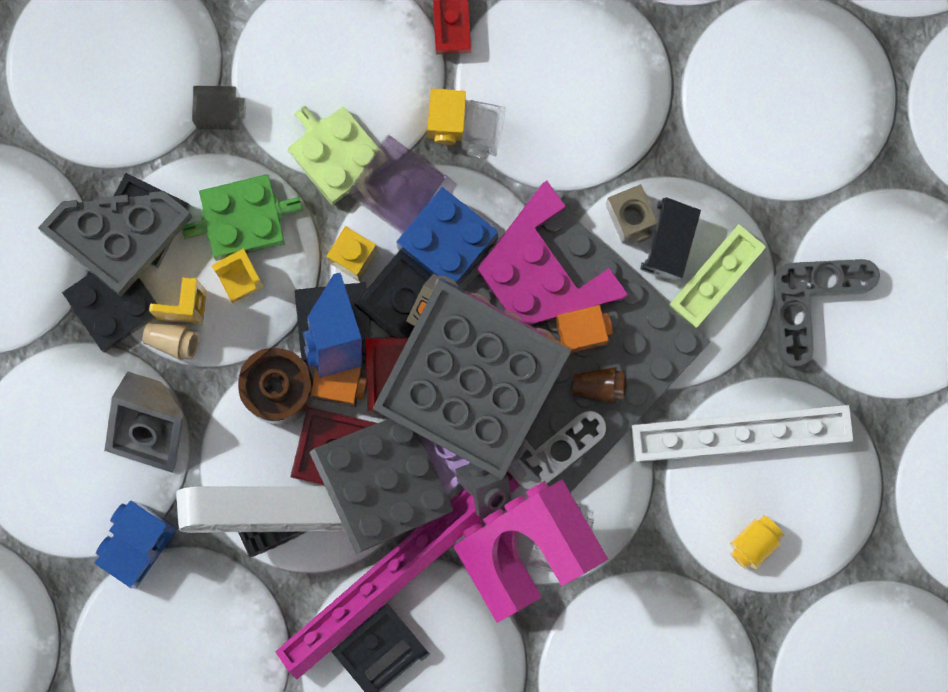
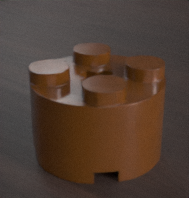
[238,348,314,425]

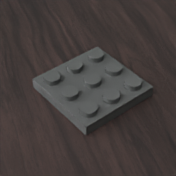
[309,418,454,554]

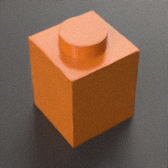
[555,305,613,354]
[311,367,367,407]

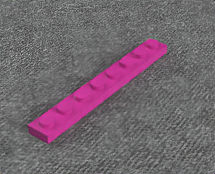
[275,471,520,680]

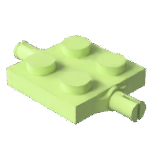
[288,106,388,207]

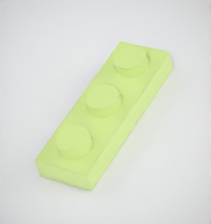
[669,224,766,328]

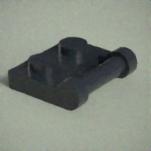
[331,603,430,692]

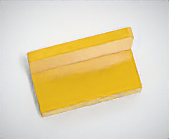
[149,277,207,326]

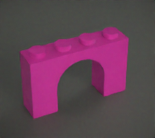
[453,479,609,623]

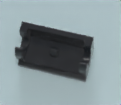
[640,197,701,281]

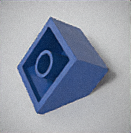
[303,272,362,378]

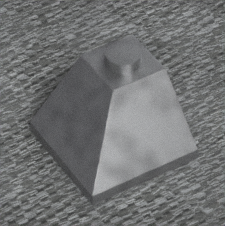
[104,371,184,473]

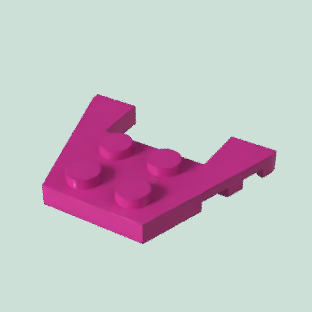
[477,181,628,326]

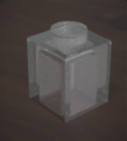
[461,100,506,159]

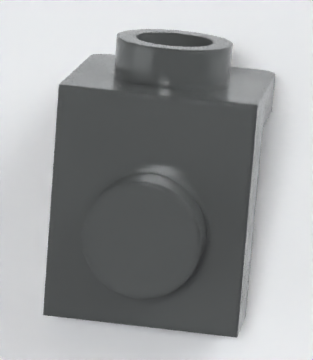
[455,462,511,519]

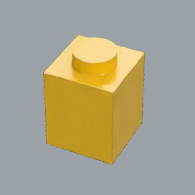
[427,88,466,145]
[326,226,378,282]

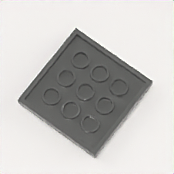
[373,278,572,479]

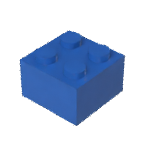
[396,187,498,287]

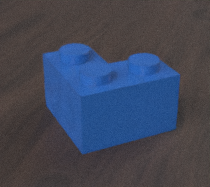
[94,500,178,589]

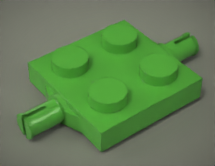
[182,174,303,261]

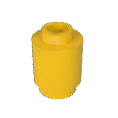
[730,515,785,569]

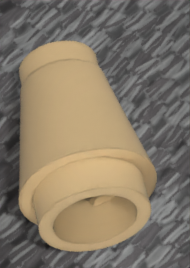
[142,323,199,361]

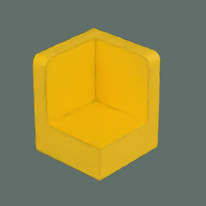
[212,248,264,303]

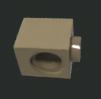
[606,184,657,244]

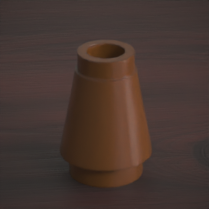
[573,367,627,404]

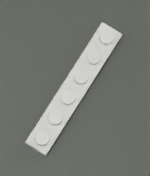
[631,405,853,462]

